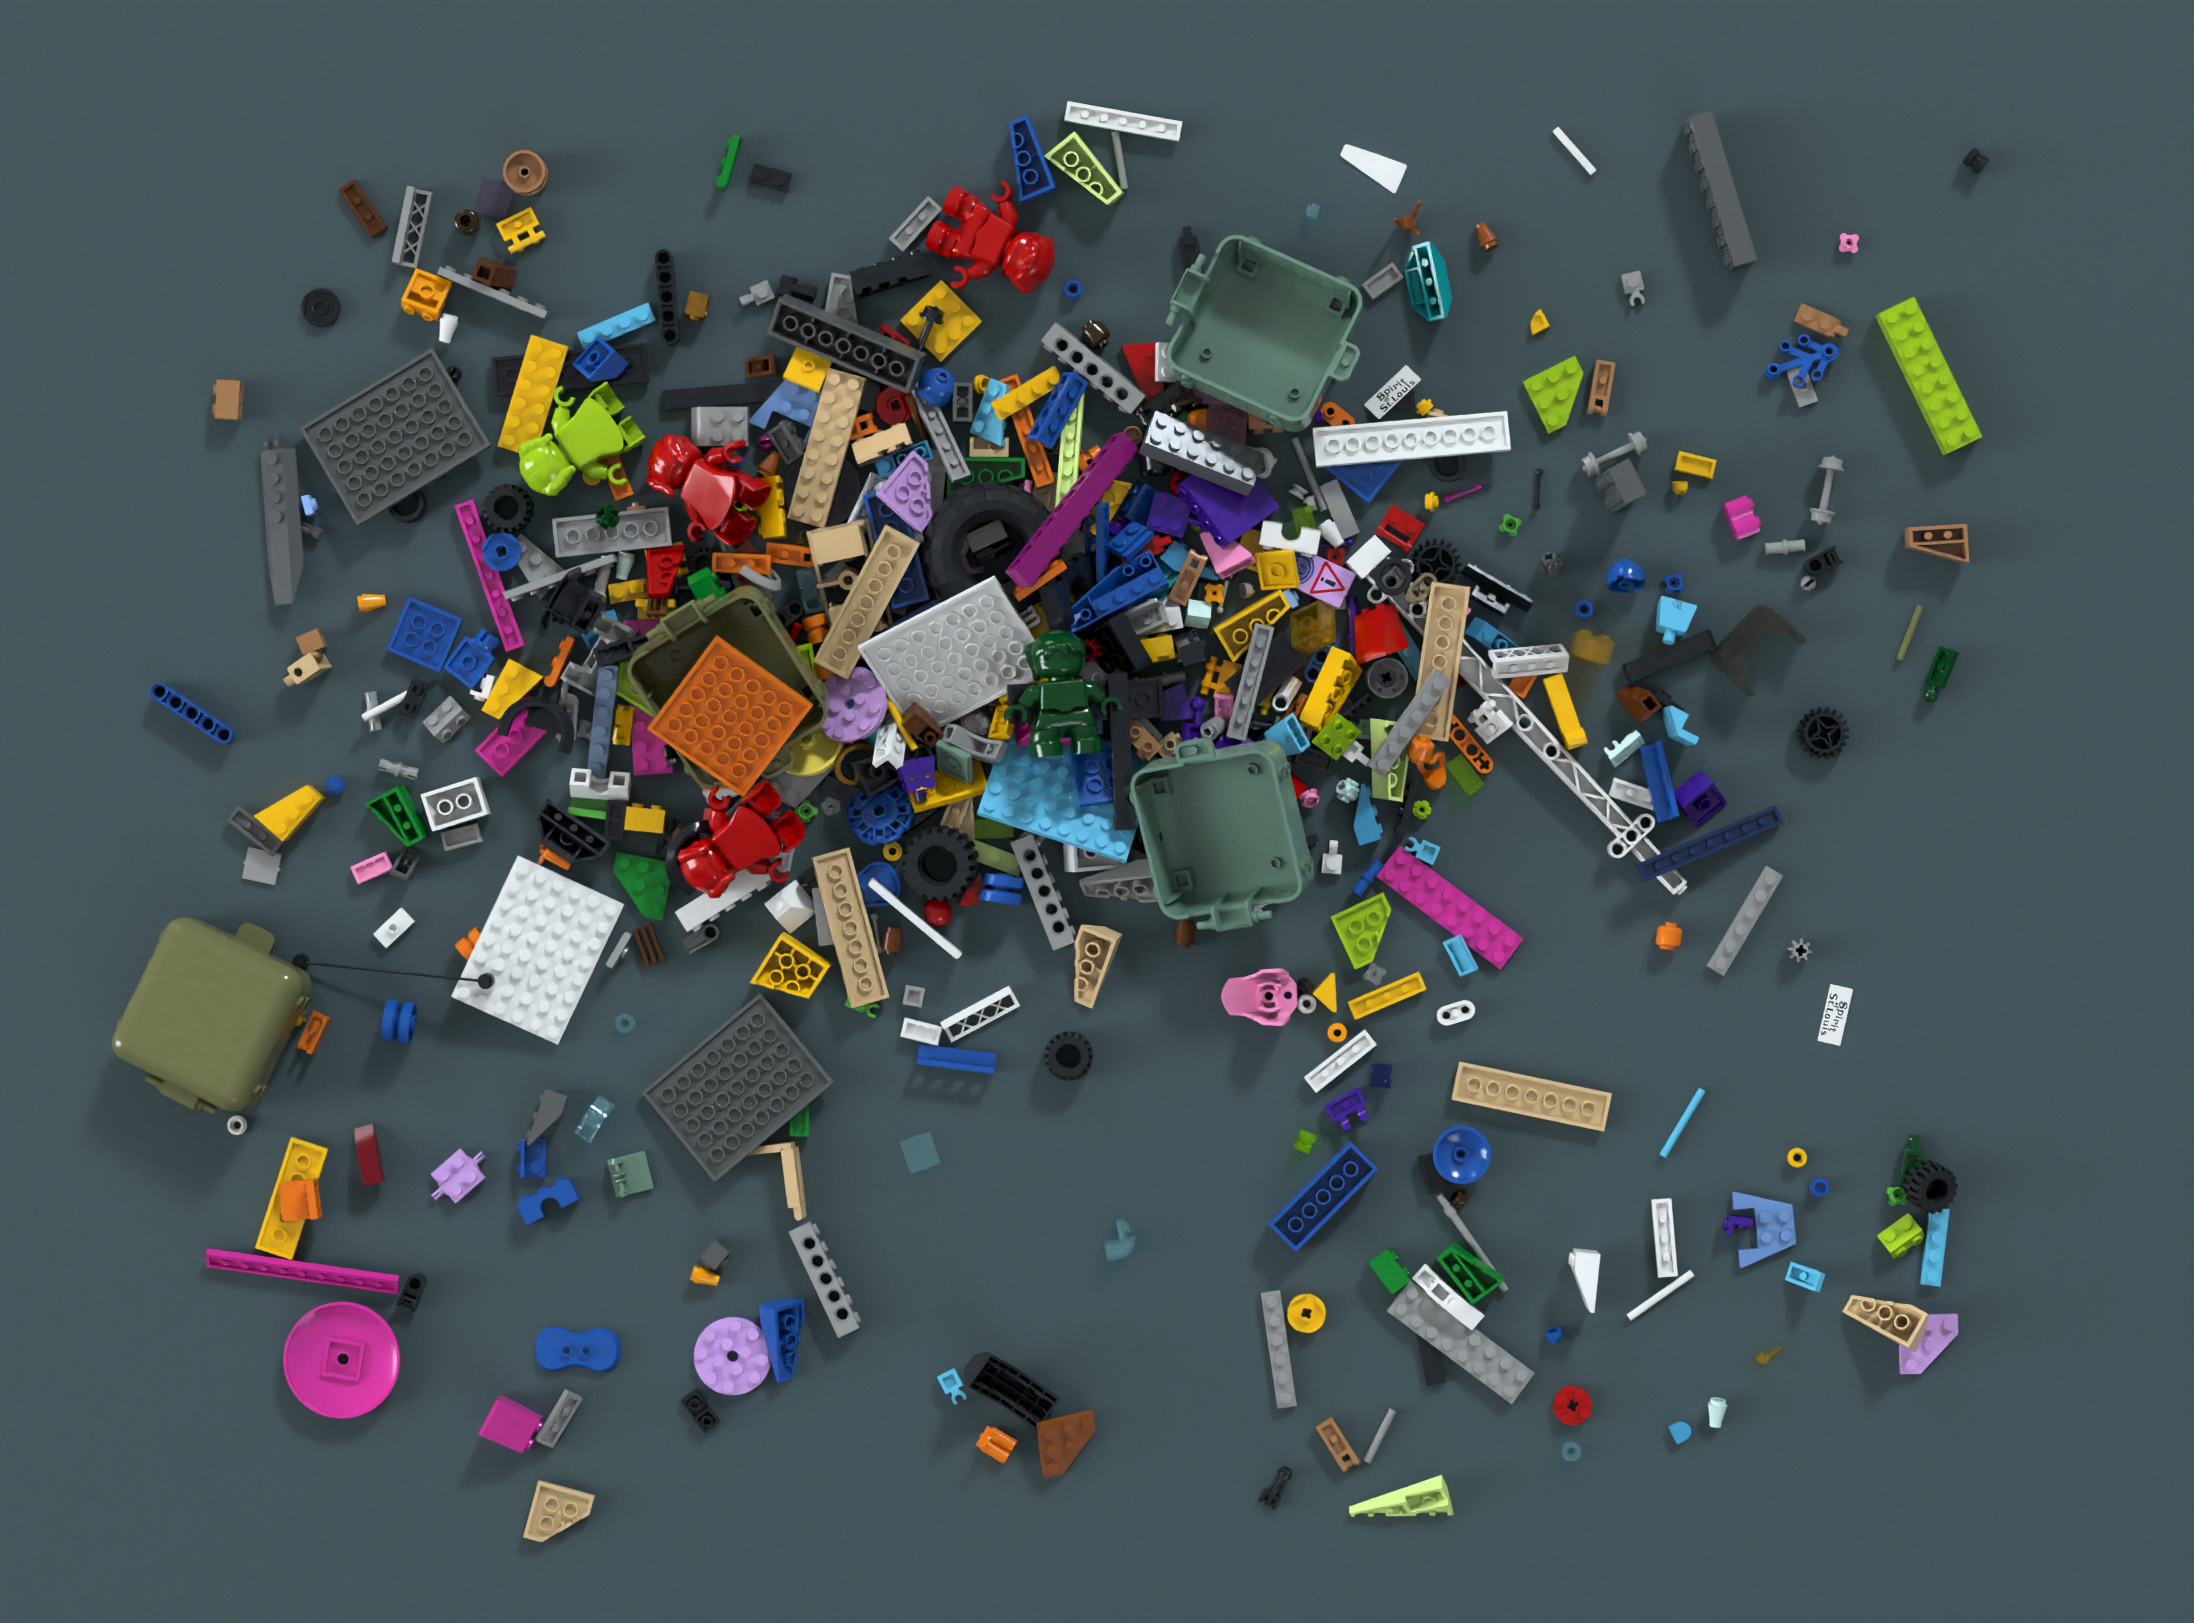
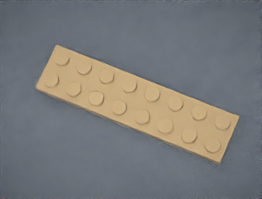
[787,368,867,528]
[813,525,920,680]
[1412,582,1471,742]
[811,847,889,1008]
[1451,1061,1612,1132]

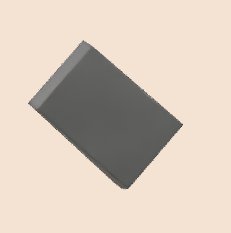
[389,846,423,881]

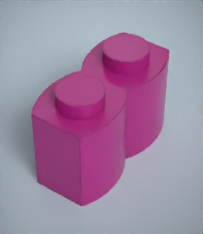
[1722,495,1762,541]

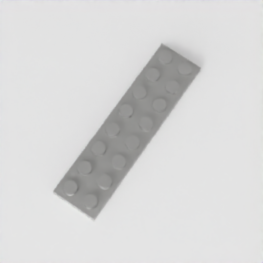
[1387,1281,1535,1404]

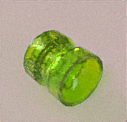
[1293,1129,1318,1154]

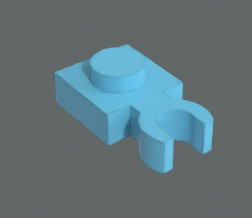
[1404,837,1441,865]
[937,1367,967,1405]

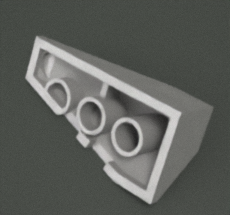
[1079,859,1158,903]

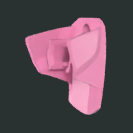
[1221,968,1297,1026]

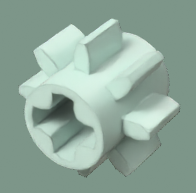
[1336,778,1360,803]

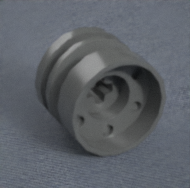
[1365,657,1408,699]

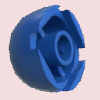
[917,367,956,407]
[1606,558,1645,593]

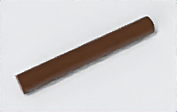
[904,394,933,448]

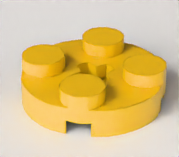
[1287,1293,1326,1333]

